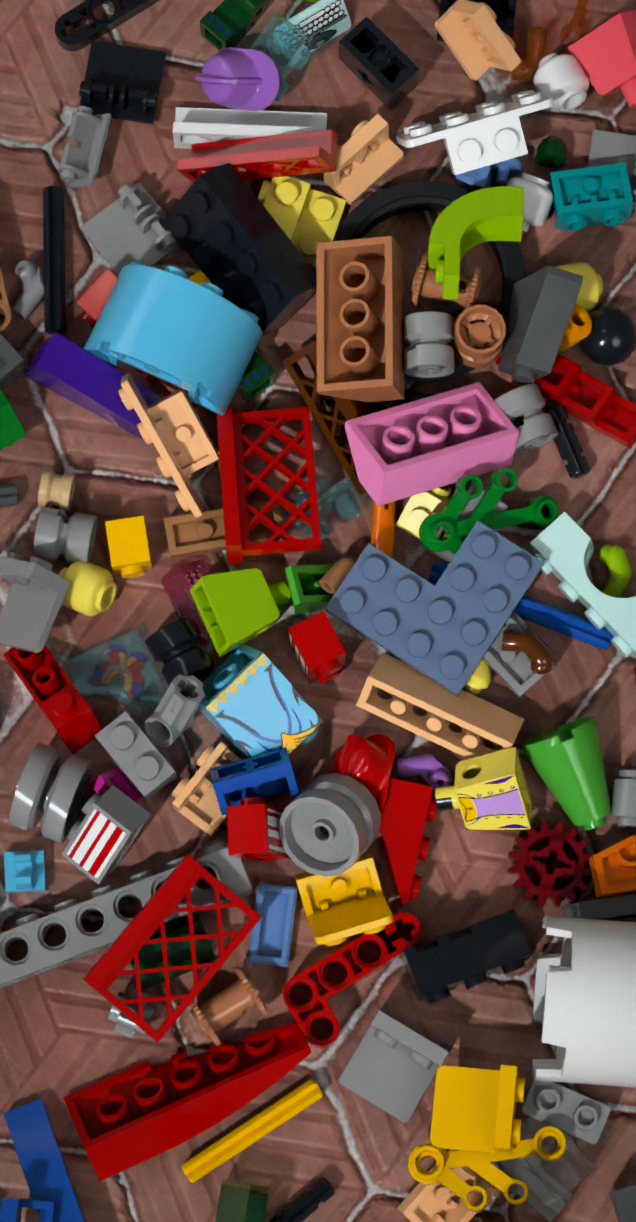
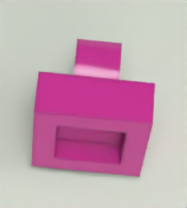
[87,767,142,803]

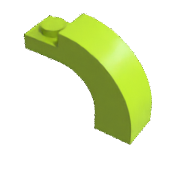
[428,186,524,300]

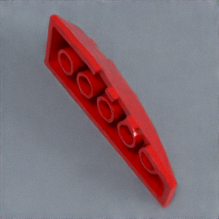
[63,1023,312,1181]

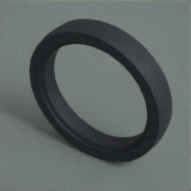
[333,181,526,382]

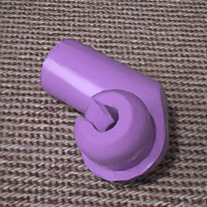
[396,754,452,790]

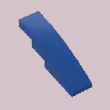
[4,1099,86,1222]

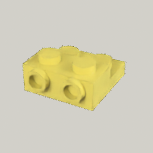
[258,176,347,272]

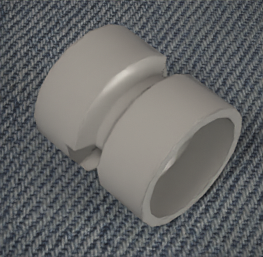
[403,311,455,378]
[494,384,559,455]
[33,506,97,563]

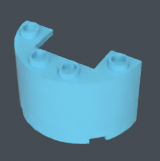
[83,261,263,416]

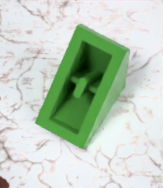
[285,564,335,616]

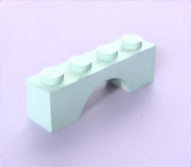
[530,512,636,658]

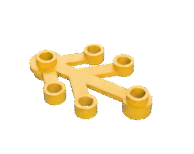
[408,1126,566,1212]

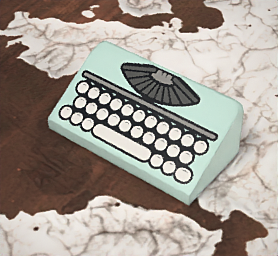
[275,0,351,64]

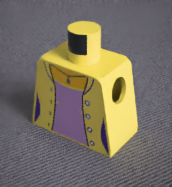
[435,747,532,830]

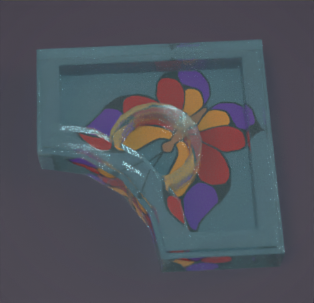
[65,629,166,717]

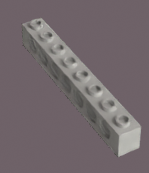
[0,842,253,989]

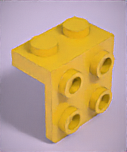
[294,852,394,946]
[430,1065,525,1155]

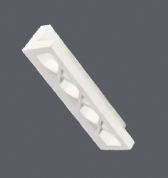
[173,107,327,149]

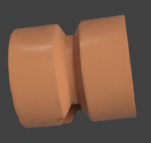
[453,305,506,368]

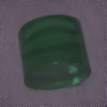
[215,1180,269,1222]

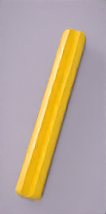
[181,1079,323,1183]

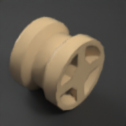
[38,468,76,512]

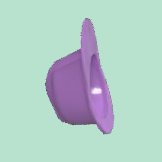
[195,47,280,111]

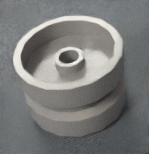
[8,743,92,844]
[279,773,381,877]

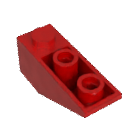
[3,645,103,754]
[380,778,437,908]

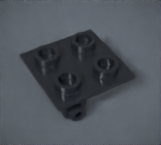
[79,41,166,125]

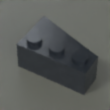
[401,909,532,1004]

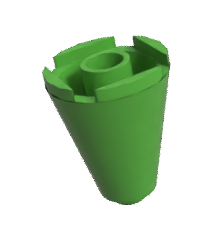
[521,716,611,831]

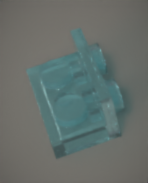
[249,12,313,102]

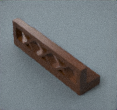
[282,340,380,495]

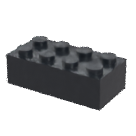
[162,163,316,337]

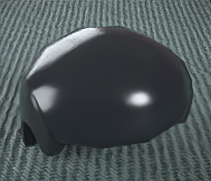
[580,307,636,366]

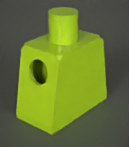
[190,568,291,657]

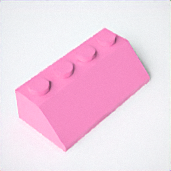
[345,382,519,506]

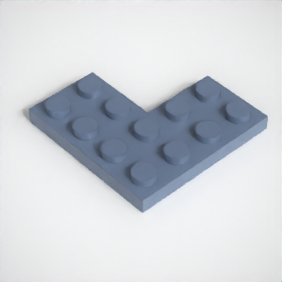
[325,521,544,696]

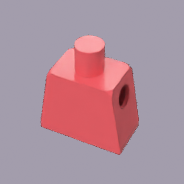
[568,10,636,108]

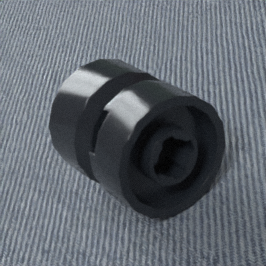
[145,618,216,686]

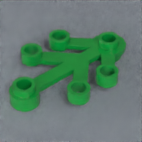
[419,468,558,555]

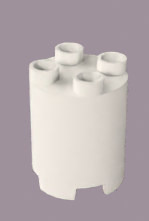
[532,916,636,1088]

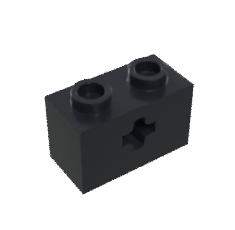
[338,16,419,110]

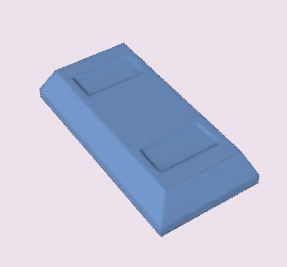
[248,883,298,967]

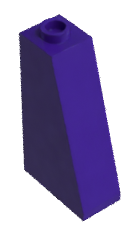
[24,332,163,440]

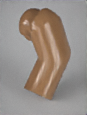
[319,556,358,594]

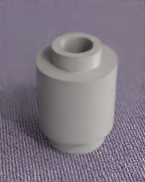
[610,770,636,829]

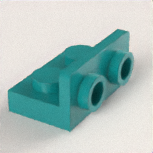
[549,162,634,231]

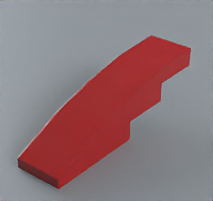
[495,353,636,449]

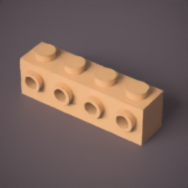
[356,652,525,759]

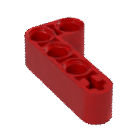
[283,912,422,1049]

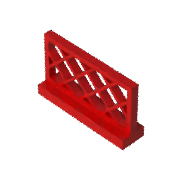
[216,406,321,563]
[82,854,262,1042]

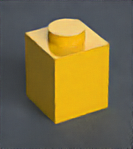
[105,515,152,579]

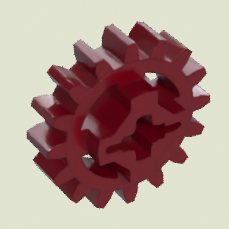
[507,821,593,908]

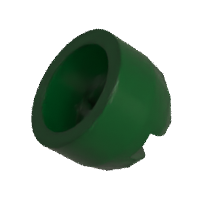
[535,136,567,168]

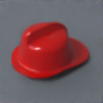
[333,734,395,812]

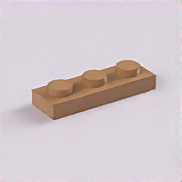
[163,501,283,559]

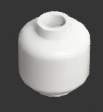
[533,53,589,112]
[506,172,554,232]

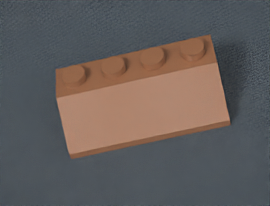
[316,236,404,402]

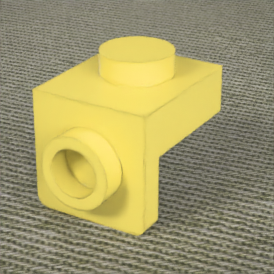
[396,485,453,540]

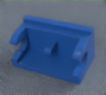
[210,748,299,815]

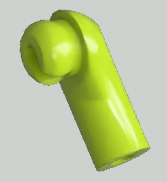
[598,544,632,598]

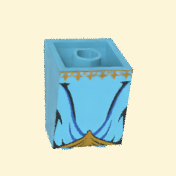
[198,644,324,759]

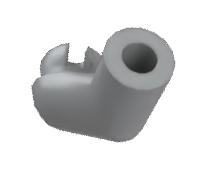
[11,260,44,320]

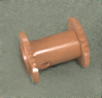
[411,253,482,309]
[190,966,268,1046]

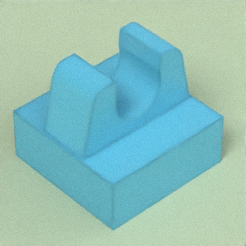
[4,850,47,893]

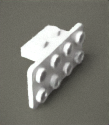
[396,90,554,175]

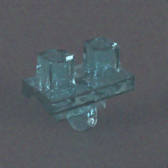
[292,476,361,541]

